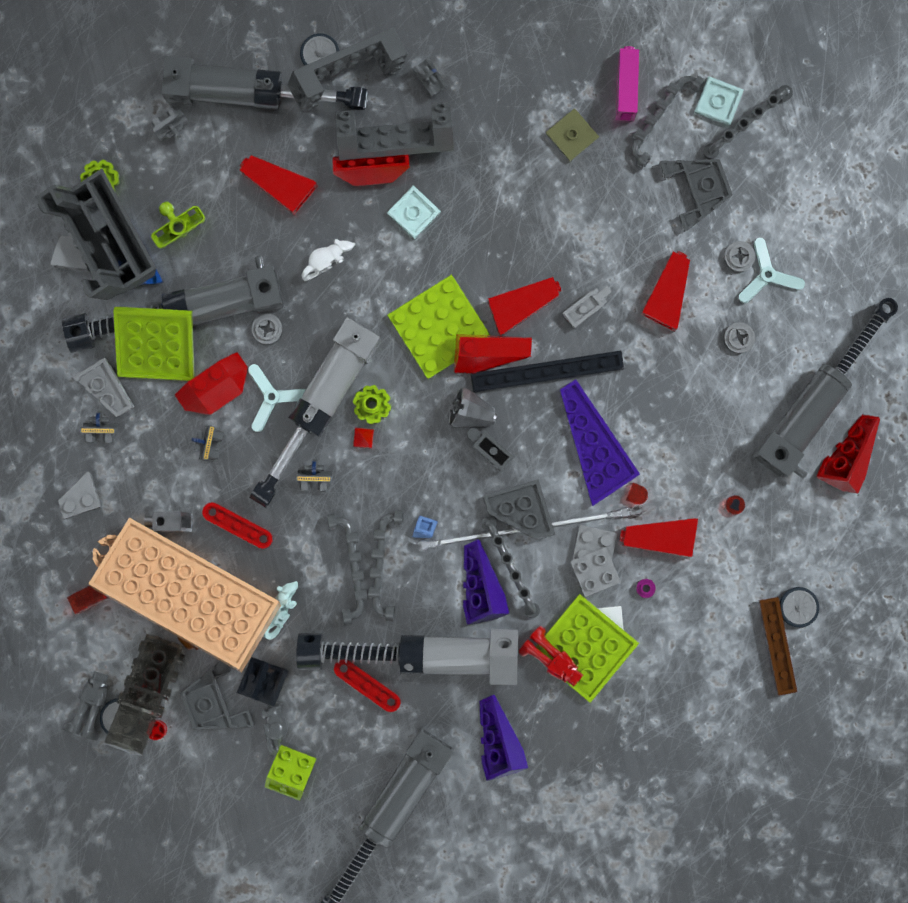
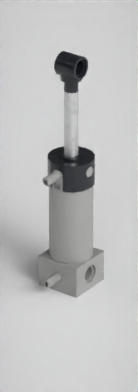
[249,317,381,508]

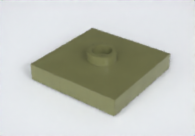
[546,108,599,162]

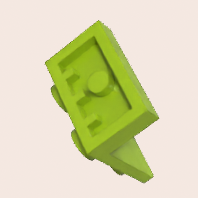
[264,745,316,801]

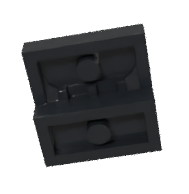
[237,657,289,707]

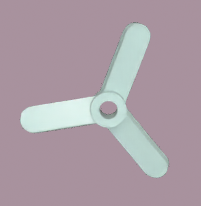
[739,238,805,303]
[248,364,306,432]

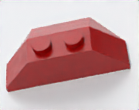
[332,154,410,186]
[175,352,248,415]

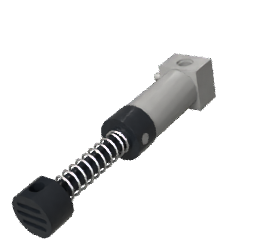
[296,629,518,685]

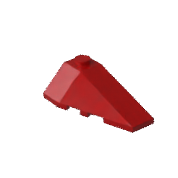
[454,334,532,373]
[816,414,880,494]

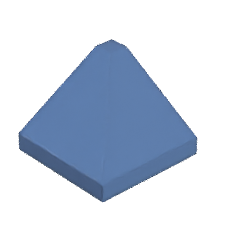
[412,515,438,538]

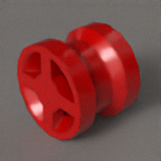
[146,720,167,740]

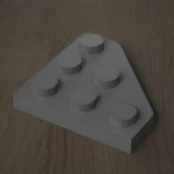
[483,479,555,540]

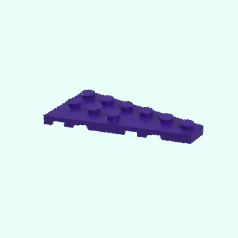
[560,379,640,506]

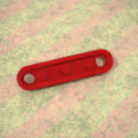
[202,502,273,549]
[334,660,401,712]

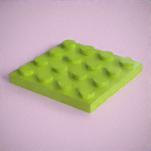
[387,274,491,379]
[113,307,195,381]
[536,594,639,703]

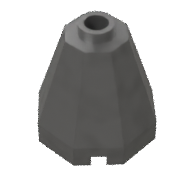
[448,388,497,427]

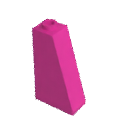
[615,46,639,121]

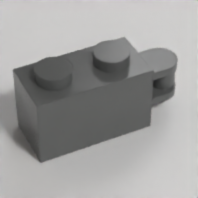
[467,428,514,472]

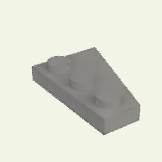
[73,358,135,417]

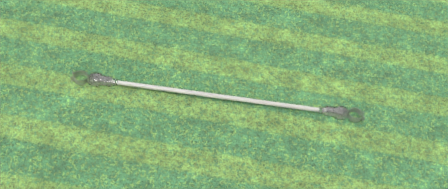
[403,505,645,553]

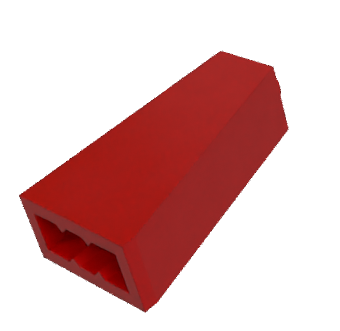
[239,155,318,215]
[641,251,690,332]
[488,277,561,336]
[619,518,698,557]

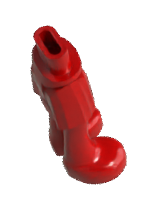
[518,626,584,687]

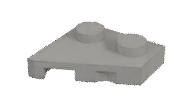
[58,472,102,519]

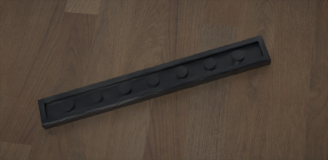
[470,350,624,393]

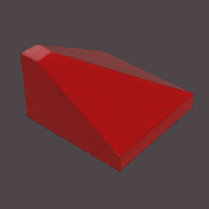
[353,428,374,449]

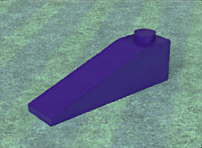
[463,540,509,625]
[479,695,528,781]

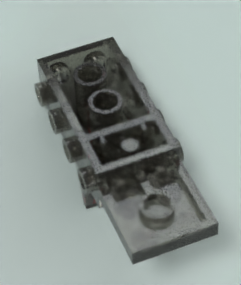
[104,634,186,757]

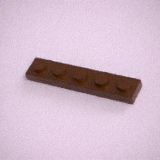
[758,597,798,696]

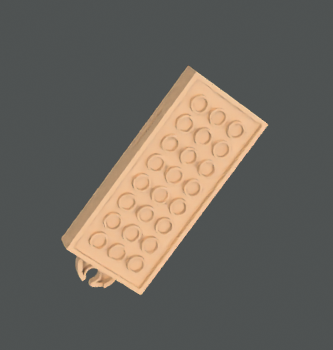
[89,518,281,673]

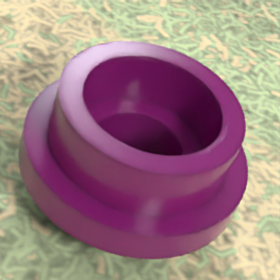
[636,579,656,598]

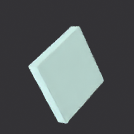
[694,76,744,126]
[387,186,441,239]

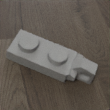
[562,286,612,329]

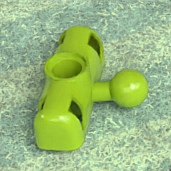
[151,202,206,249]

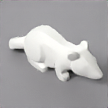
[301,239,355,281]

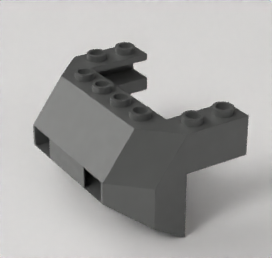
[36,169,156,300]

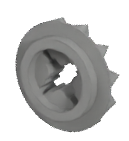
[724,241,755,272]
[252,314,282,344]
[724,322,755,353]

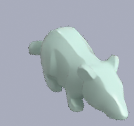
[263,581,298,640]

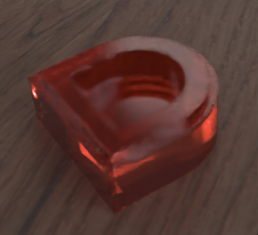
[626,483,648,505]

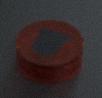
[725,495,745,515]

